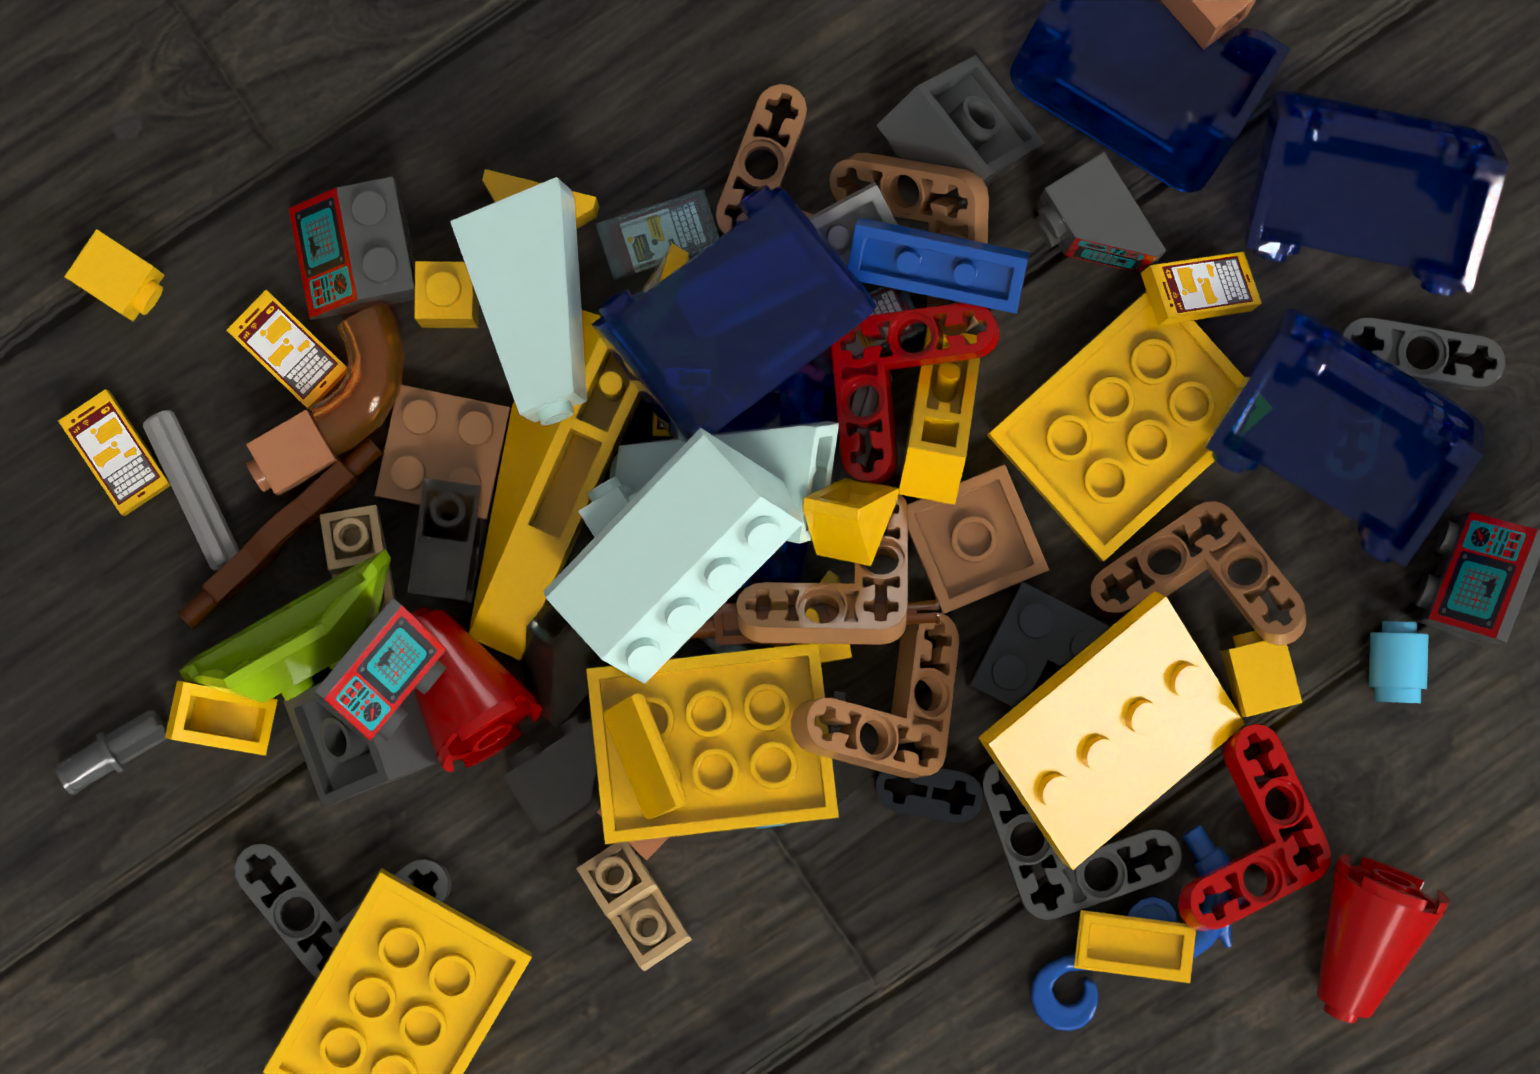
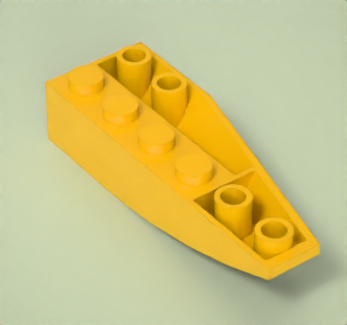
[469,310,658,661]

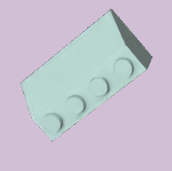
[543,428,803,684]

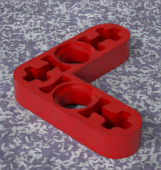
[831,303,1000,484]
[1178,724,1332,932]

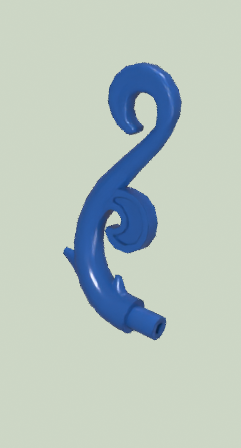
[1030,824,1233,1031]

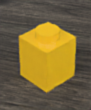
[64,229,165,322]
[415,261,479,328]
[1220,631,1302,717]

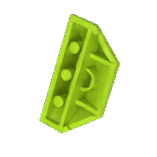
[179,549,391,703]

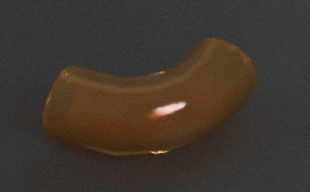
[310,303,405,456]

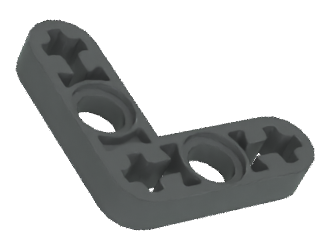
[1319,318,1506,482]
[981,762,1182,920]
[234,843,451,978]

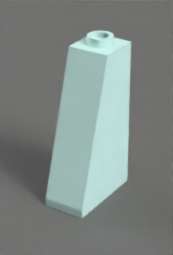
[450,177,587,425]
[610,421,839,544]

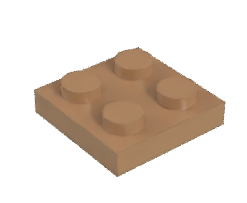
[375,384,511,520]
[907,465,1049,614]

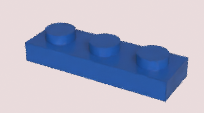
[846,217,1030,314]

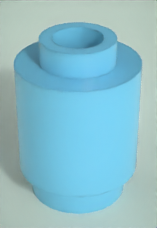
[1369,621,1429,703]

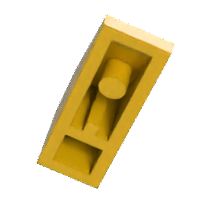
[898,327,980,505]

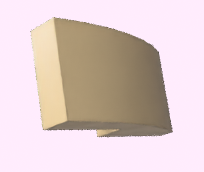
[320,505,396,615]
[576,842,692,971]

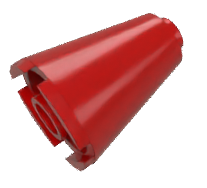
[411,607,542,772]
[1317,854,1450,1023]

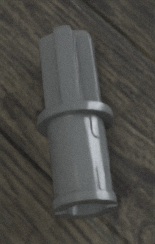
[54,710,167,795]

